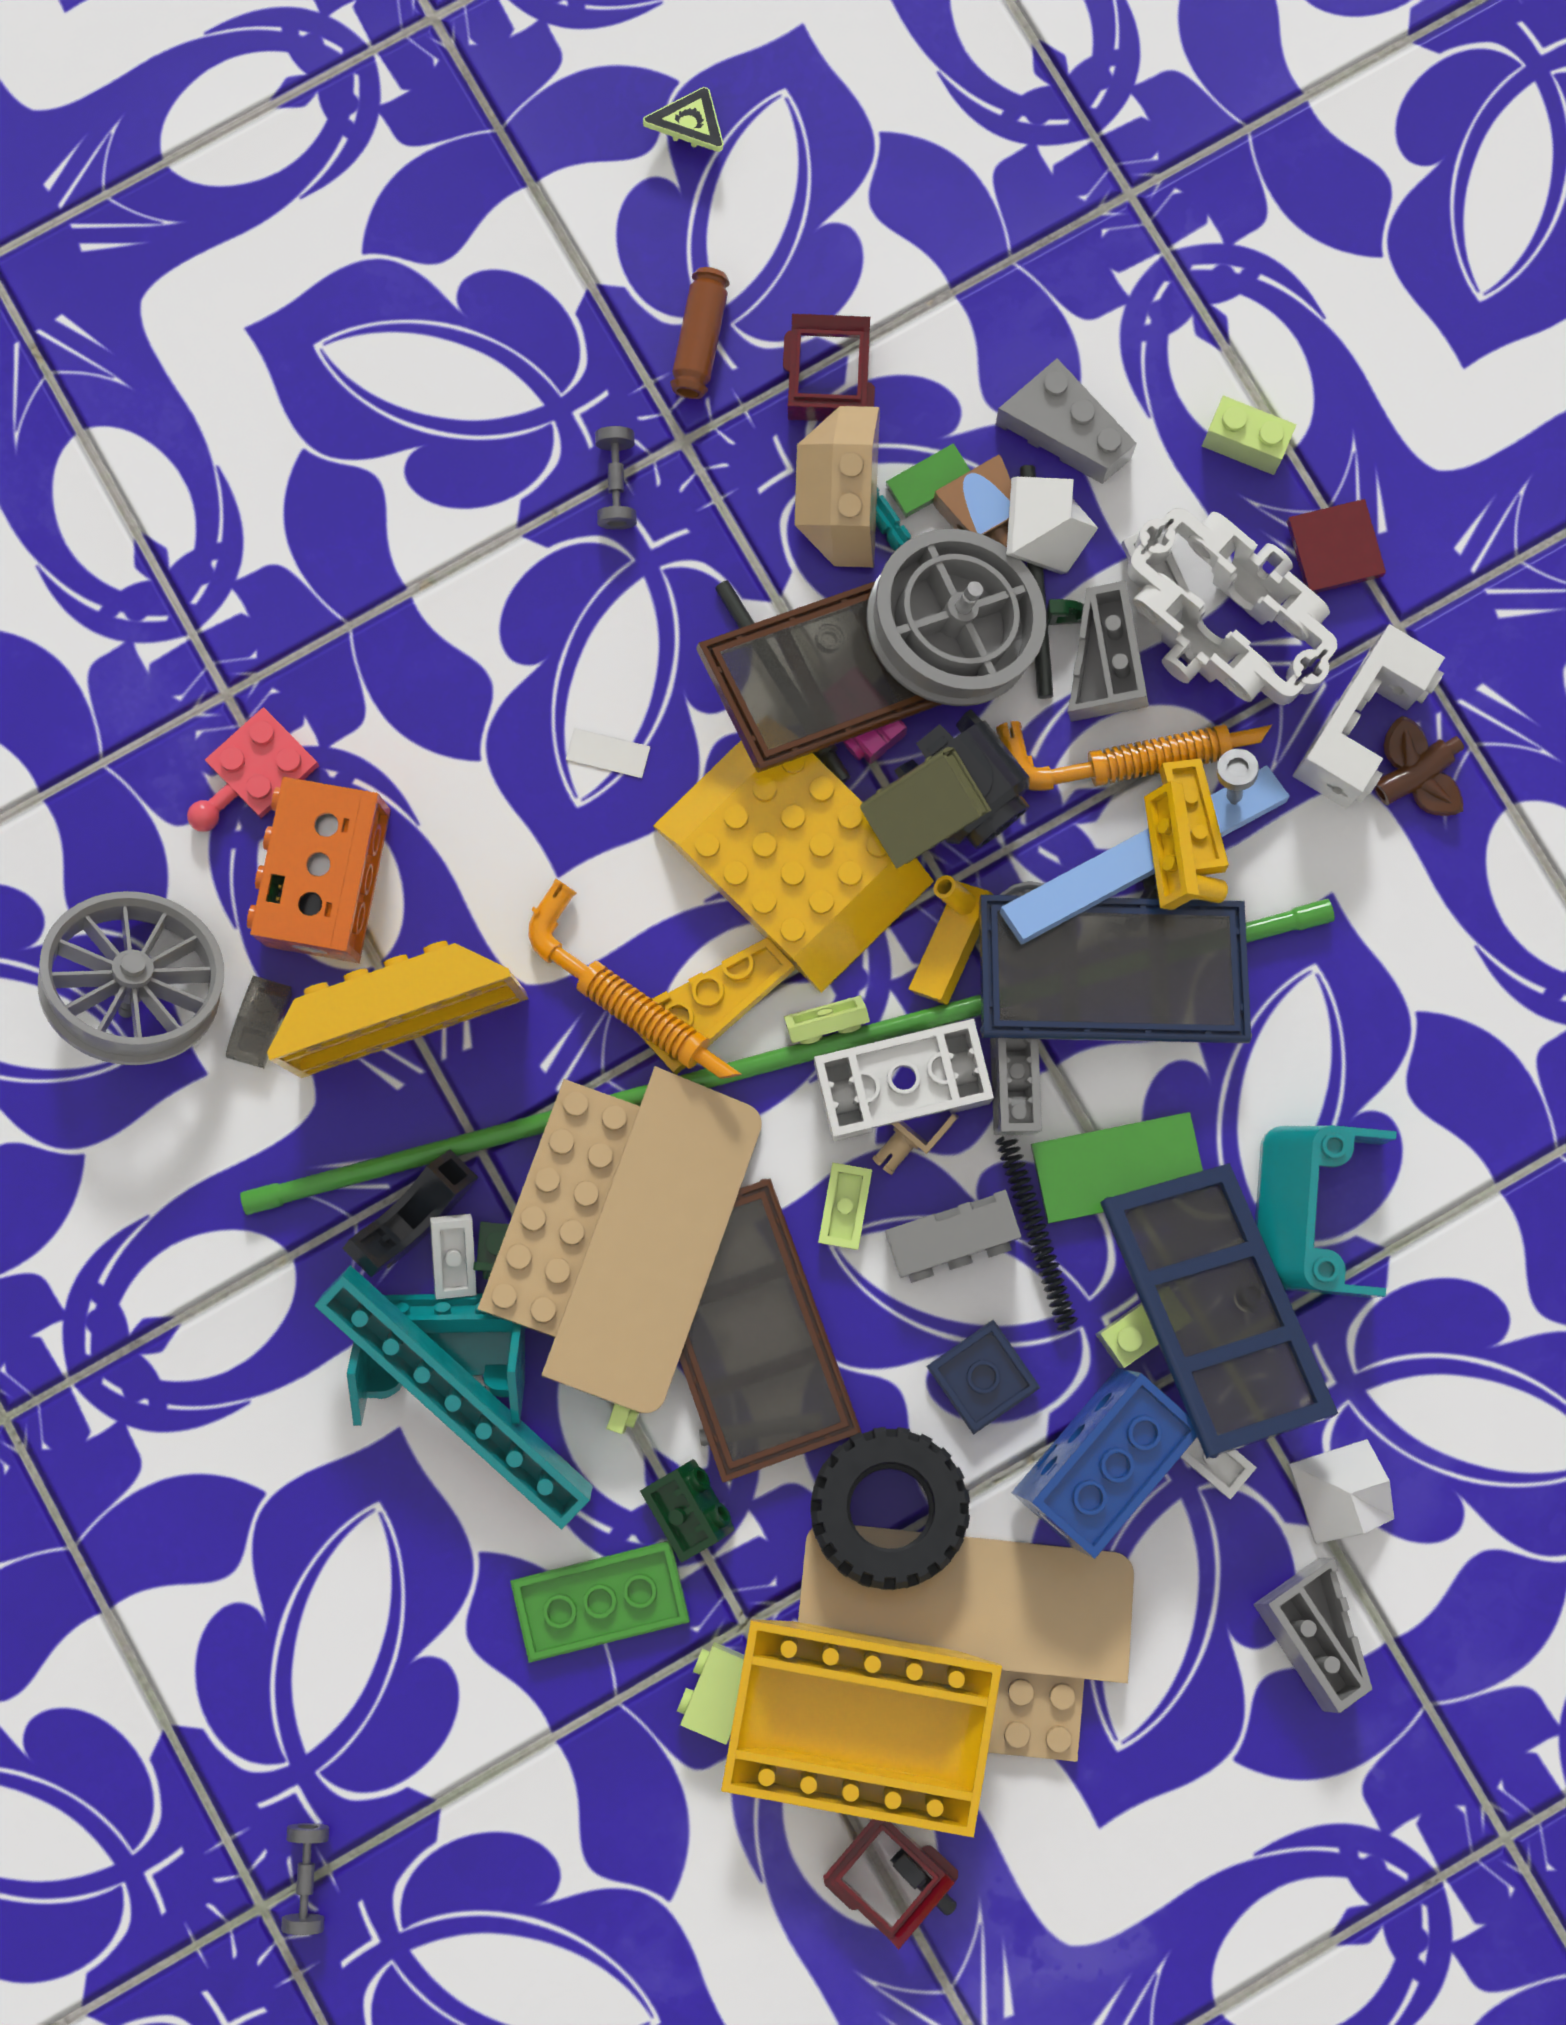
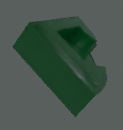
[1047,599,1084,625]

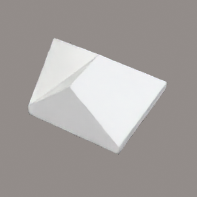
[1006,476,1098,574]
[1289,1439,1394,1544]

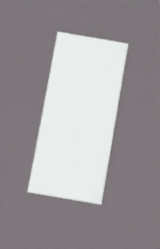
[566,728,650,778]

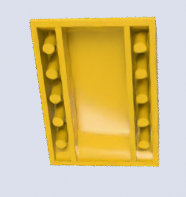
[653,716,934,993]
[267,941,529,1078]
[721,1619,1002,1838]

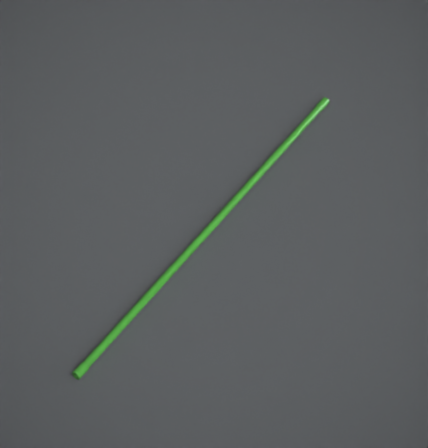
[240,898,1335,1215]

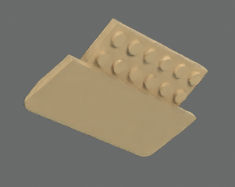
[478,1066,762,1413]
[798,1525,1134,1762]

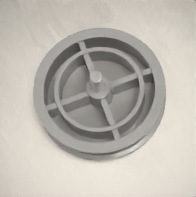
[866,529,1046,706]

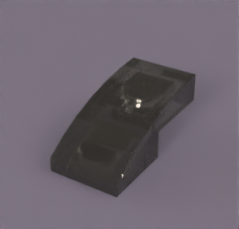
[226,975,292,1069]

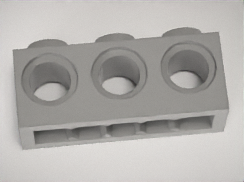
[990,1009,1042,1135]

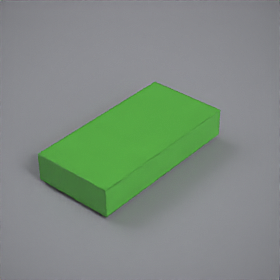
[886,443,970,518]

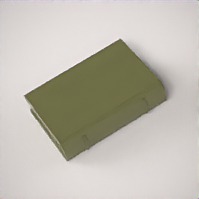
[860,747,992,869]

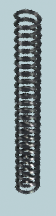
[995,1136,1078,1331]

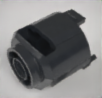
[894,709,1030,850]

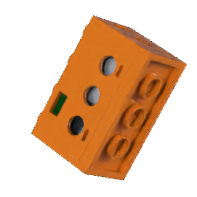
[247,777,391,963]

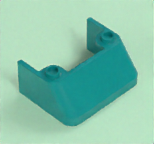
[1252,1125,1397,1298]
[347,1294,525,1426]

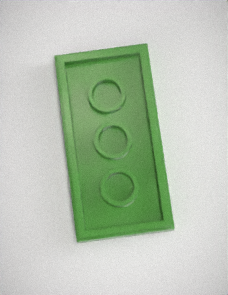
[1031,1112,1207,1224]
[510,1541,690,1663]

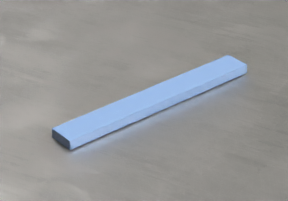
[999,765,1289,945]

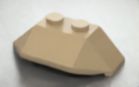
[795,406,880,568]

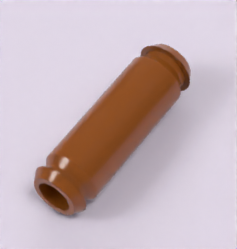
[670,267,730,399]

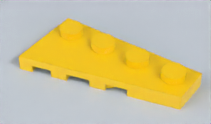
[637,937,796,1075]

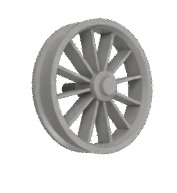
[38,891,224,1065]

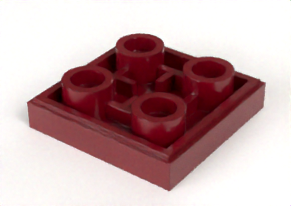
[1286,499,1386,593]

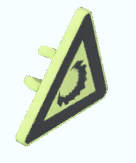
[643,87,724,152]

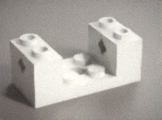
[1292,624,1445,809]
[814,1019,994,1142]

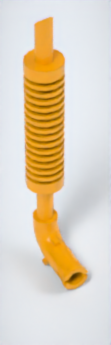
[996,721,1273,791]
[528,878,742,1079]

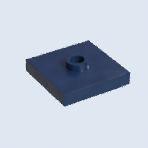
[926,1320,1041,1435]

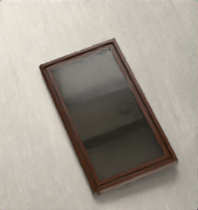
[696,581,943,773]
[679,1178,862,1483]

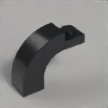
[342,1149,479,1277]

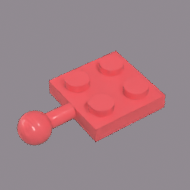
[187,707,319,832]

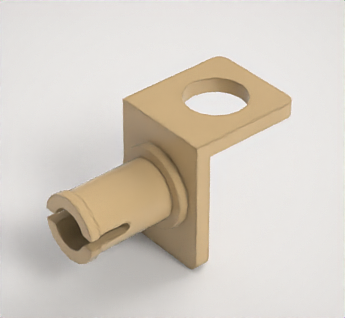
[872,1113,959,1175]

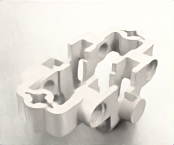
[1127,508,1337,705]

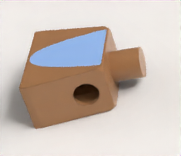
[933,454,1011,547]

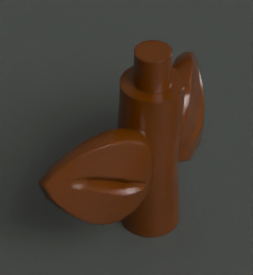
[1374,716,1464,816]

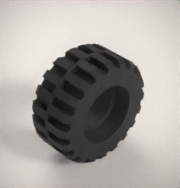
[810,1427,970,1590]

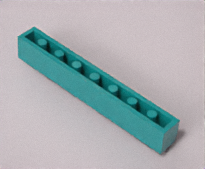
[314,1265,593,1530]

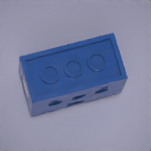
[1011,1368,1197,1559]

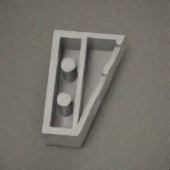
[995,358,1137,484]
[1067,580,1149,722]
[885,1190,1021,1283]
[1253,1557,1372,1713]

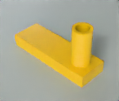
[1159,758,1229,876]
[1144,781,1228,910]
[908,875,994,1005]

